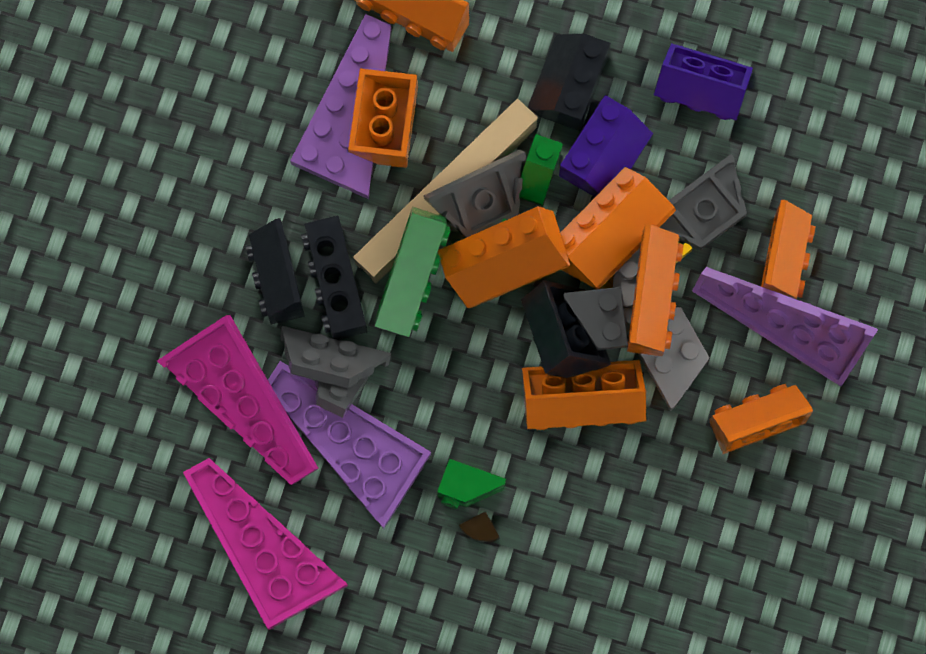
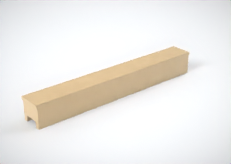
[353,98,538,283]

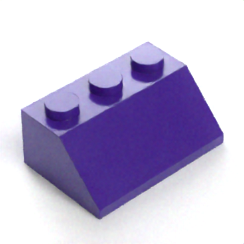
[654,43,753,121]
[559,95,653,197]

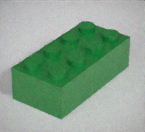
[375,207,450,337]

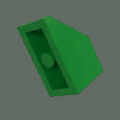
[519,134,563,206]
[437,459,506,509]

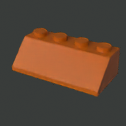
[354,0,469,52]
[560,167,676,290]
[438,206,570,309]
[627,224,683,356]
[522,360,646,430]

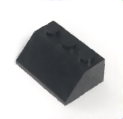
[527,33,611,131]
[245,218,305,325]
[521,280,611,378]

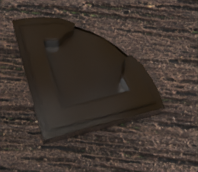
[459,511,500,542]

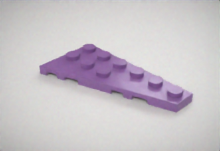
[290,14,392,199]
[268,361,431,529]

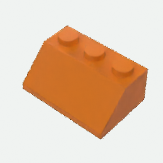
[348,68,418,168]
[761,200,816,299]
[710,384,813,454]

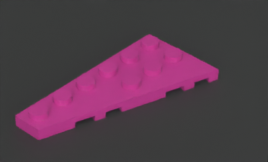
[157,315,319,485]
[183,458,348,630]

